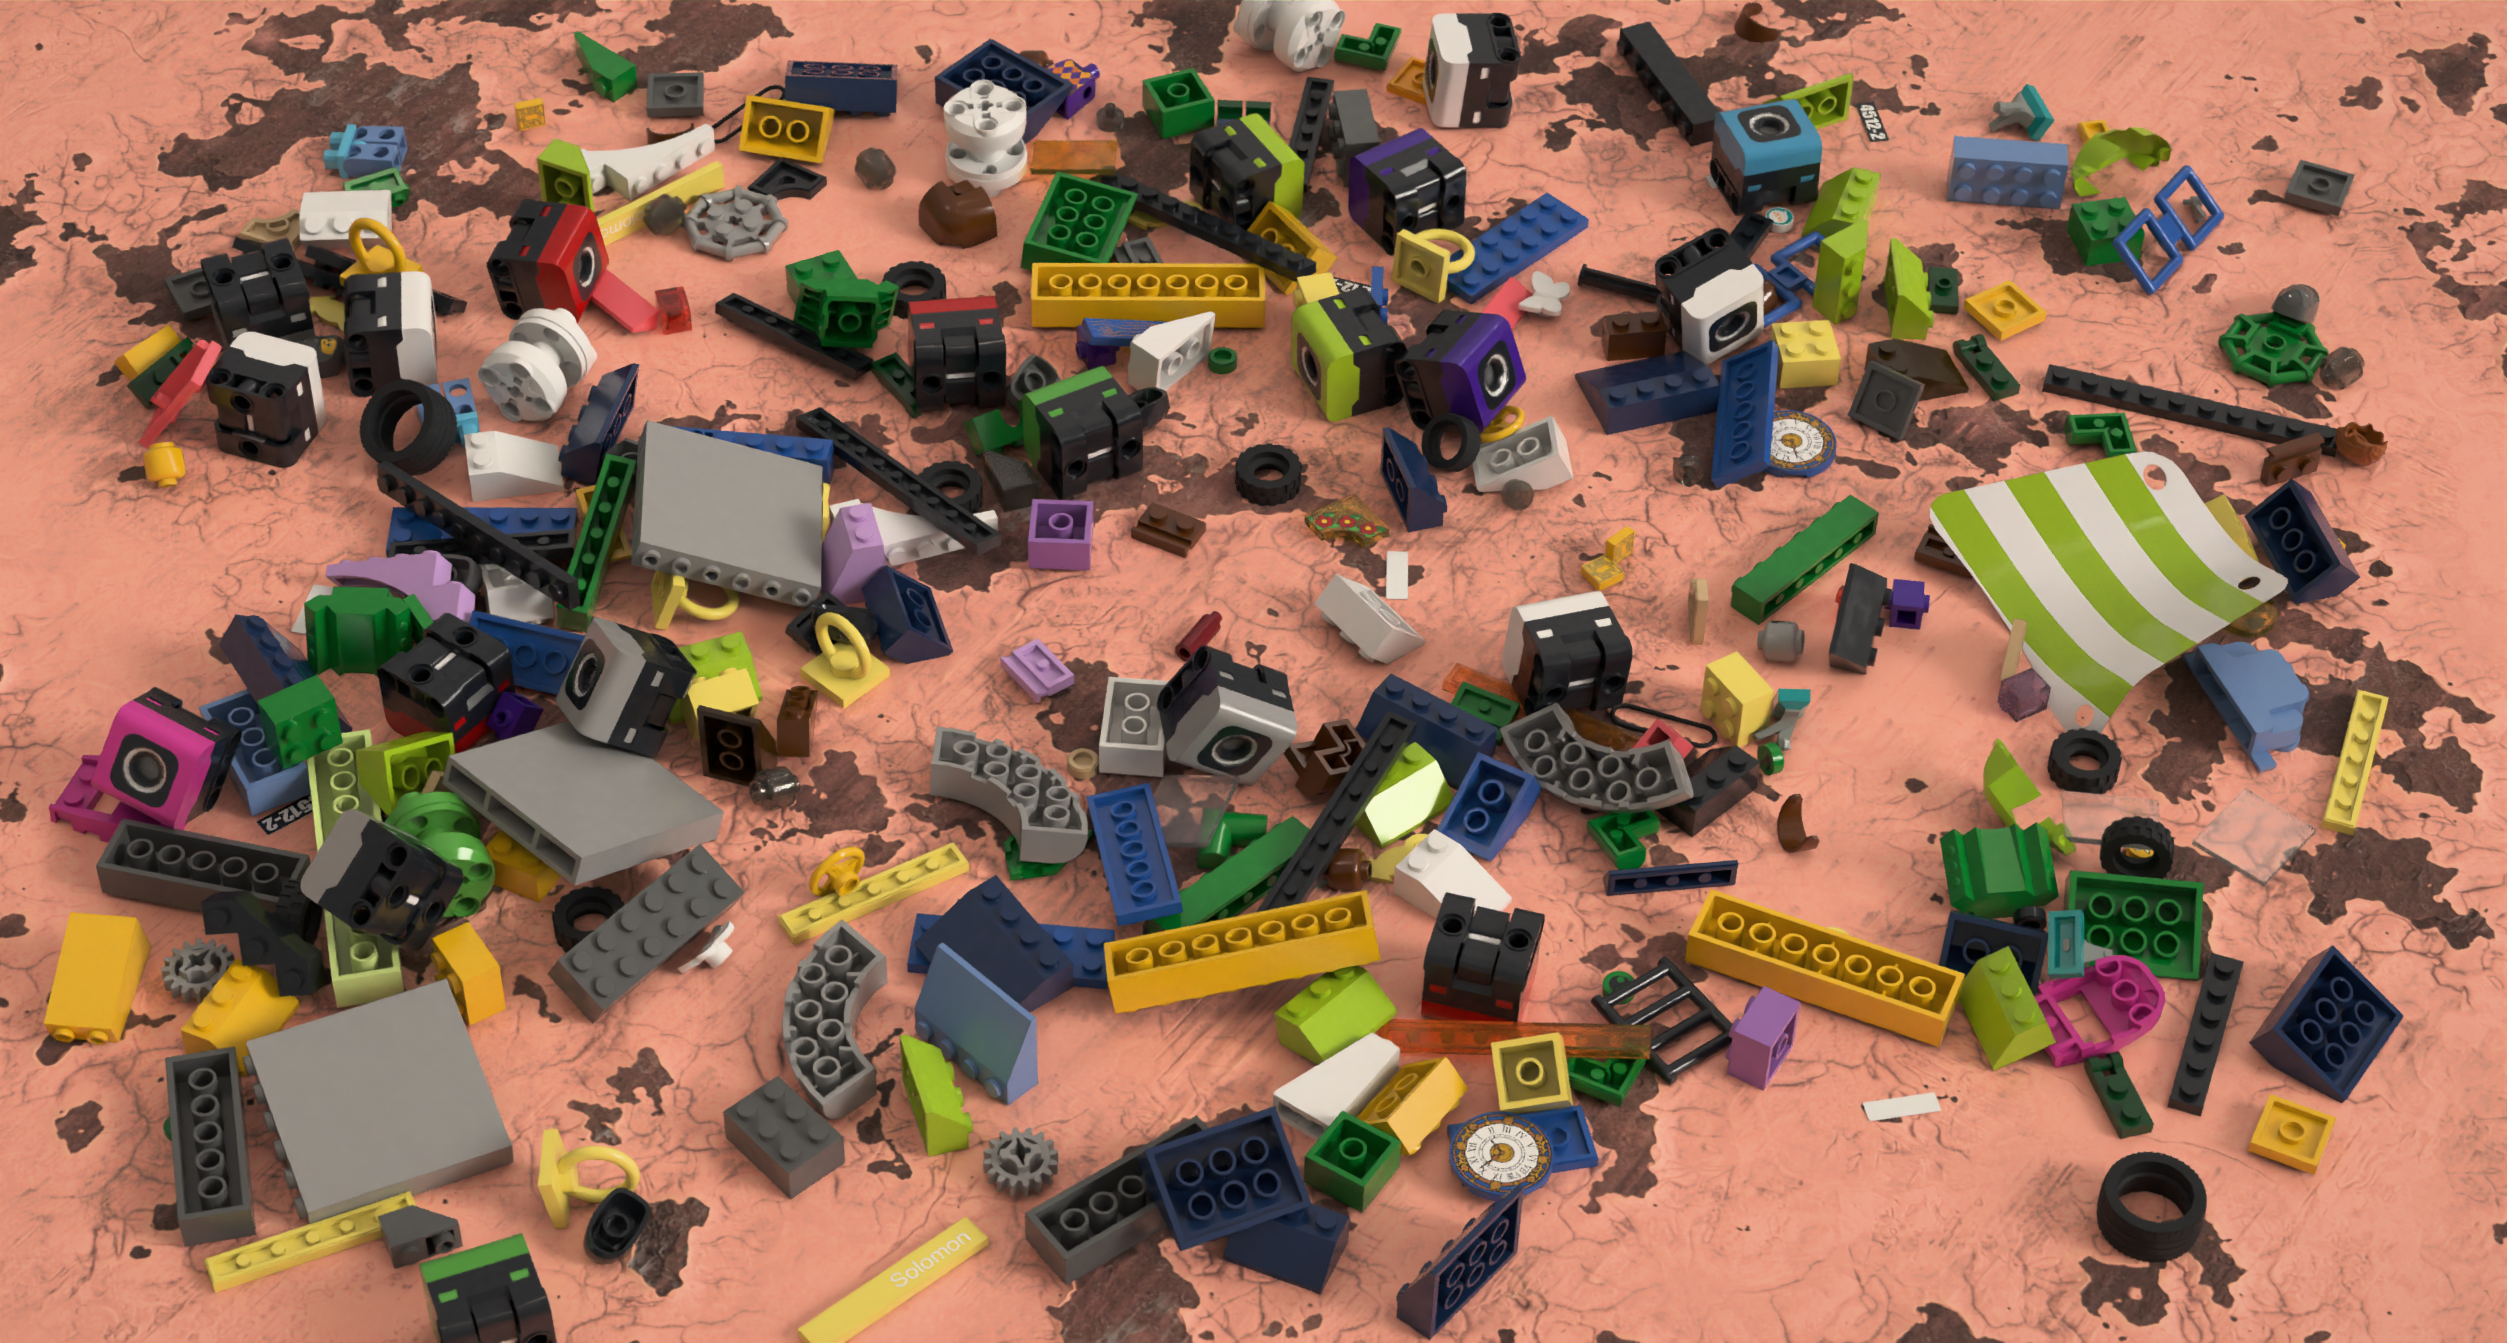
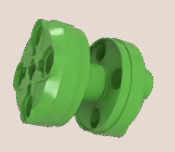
[385,792,496,917]

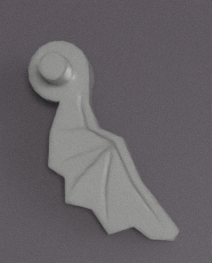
[2183,196,2206,222]

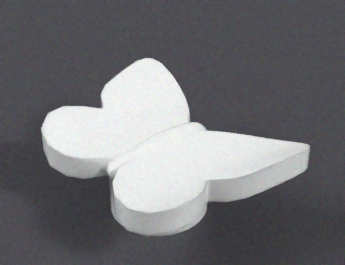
[1519,271,1570,317]
[678,921,734,974]

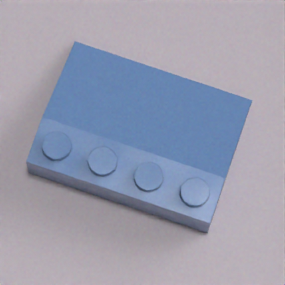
[914,942,1038,1106]

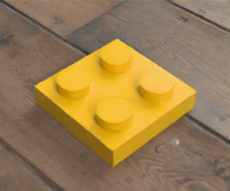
[1964,280,2047,341]
[2248,1094,2336,1175]

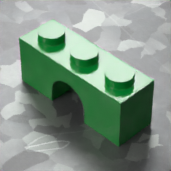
[963,400,1024,458]

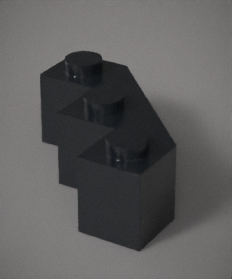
[201,890,326,997]

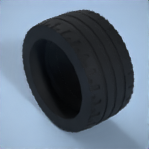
[360,379,457,476]
[2097,1151,2207,1263]

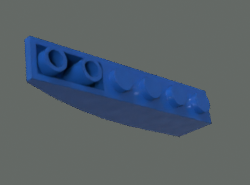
[671,426,835,486]

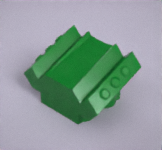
[793,277,899,348]
[304,586,412,676]
[1939,822,2059,919]

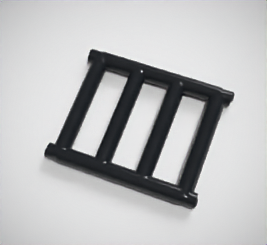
[1591,956,1732,1085]

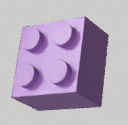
[1028,499,1094,570]
[1726,986,1801,1091]

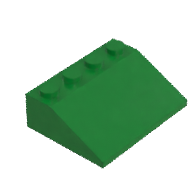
[1021,171,1138,271]
[2063,870,2204,981]

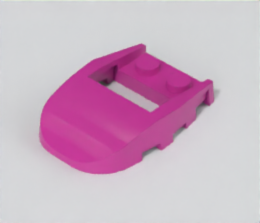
[49,755,187,843]
[2034,955,2165,1068]

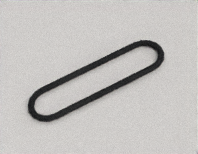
[711,85,785,144]
[1610,703,1717,748]

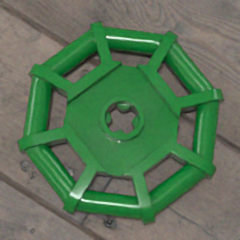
[2218,310,2329,388]

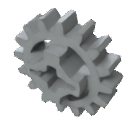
[161,938,235,1004]
[983,1127,1058,1197]

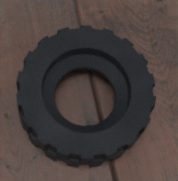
[882,261,946,319]
[1235,443,1302,506]
[918,460,983,514]
[2047,728,2122,797]
[2100,816,2174,879]
[275,879,322,944]
[552,886,625,953]

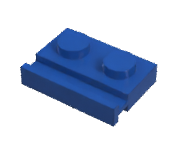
[1371,266,1388,325]

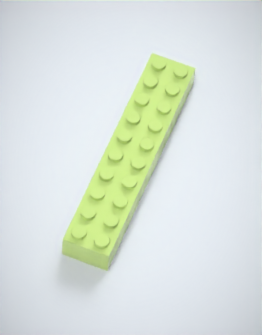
[307,729,405,1008]

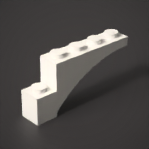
[581,123,715,201]
[829,499,998,567]

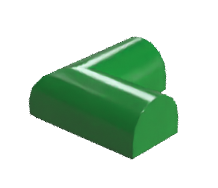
[1334,23,1402,71]
[2065,413,2137,458]
[1197,810,1268,869]
[1587,811,1660,870]
[1567,1040,1649,1107]

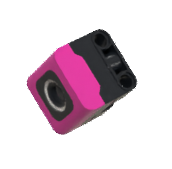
[91,687,242,830]

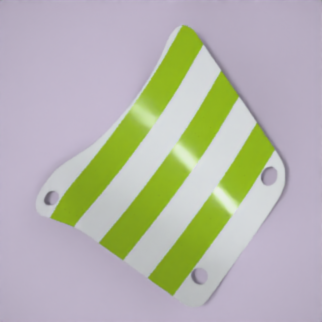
[1930,451,2288,734]

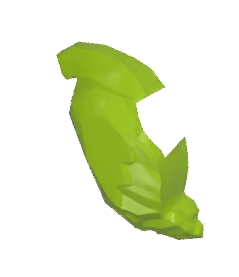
[2071,127,2172,196]
[1983,738,2076,856]

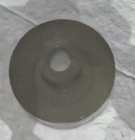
[1097,103,1124,132]
[1673,455,1703,487]
[1501,479,1534,511]

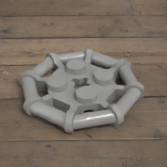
[680,185,788,261]

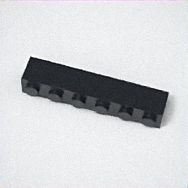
[1617,21,1719,147]

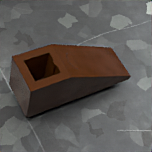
[777,686,818,757]

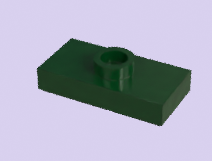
[1928,267,1959,314]

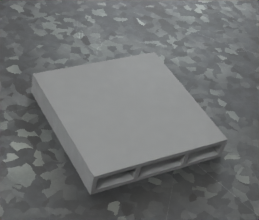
[631,420,823,608]
[442,721,724,886]
[243,979,514,1224]

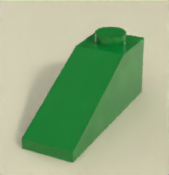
[574,31,638,102]

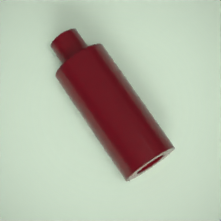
[1175,611,1222,661]

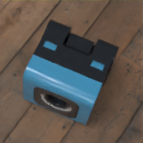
[1710,99,1822,216]

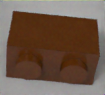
[1601,311,1667,361]

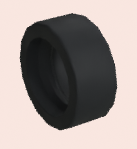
[1421,413,1481,472]

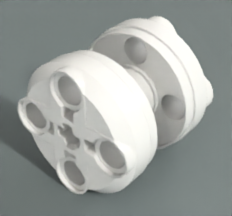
[1233,0,1346,72]
[944,80,1027,198]
[478,308,597,422]

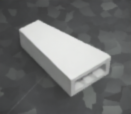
[1273,1033,1400,1141]

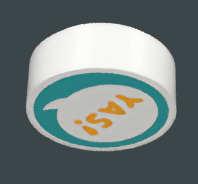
[1765,207,1794,233]

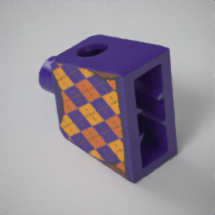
[1045,59,1100,119]

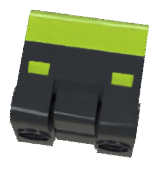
[1189,113,1305,231]
[1291,287,1407,422]

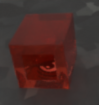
[655,286,692,335]

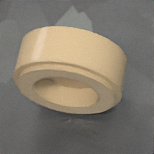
[1067,748,1099,779]

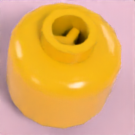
[143,442,186,488]

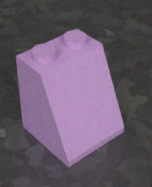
[820,503,885,605]

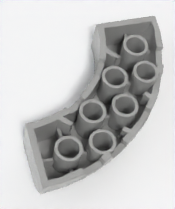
[1500,702,1694,813]
[930,727,1088,864]
[782,920,888,1119]

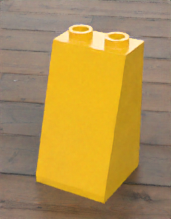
[44,912,152,1045]

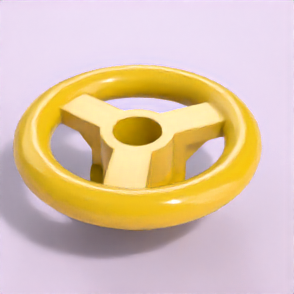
[1480,406,1525,443]
[809,846,865,897]

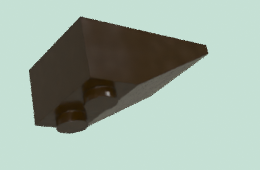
[1864,338,1969,402]
[697,705,778,790]

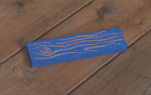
[1081,318,1167,347]

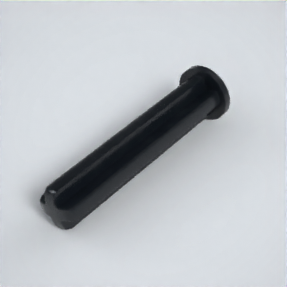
[1578,264,1661,303]

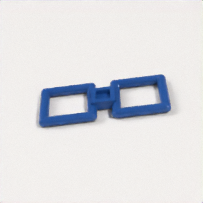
[2112,165,2224,295]
[1754,231,1825,328]

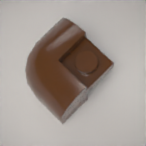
[918,180,997,249]
[1284,719,1365,796]

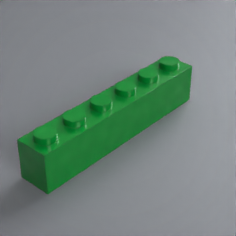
[556,453,636,633]
[1730,494,1879,625]
[1148,816,1310,934]

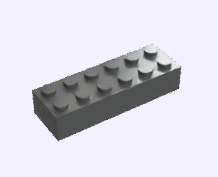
[96,818,311,913]
[548,844,745,1024]
[165,1047,256,1247]
[1025,1115,1208,1285]

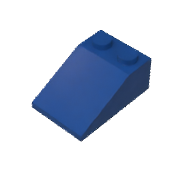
[1437,752,1542,862]

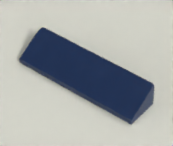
[1603,860,1738,896]

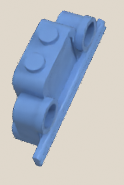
[2183,642,2309,772]

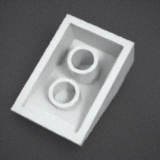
[1127,311,1215,391]
[1472,416,1573,492]
[464,431,564,502]
[478,563,554,624]
[1393,829,1512,919]

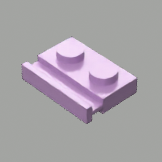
[1000,638,1074,703]

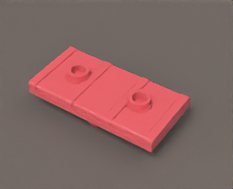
[138,340,222,448]

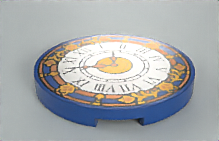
[1764,410,1837,478]
[1449,1112,1554,1202]

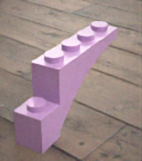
[326,550,476,624]

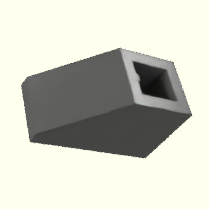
[378,1205,463,1269]

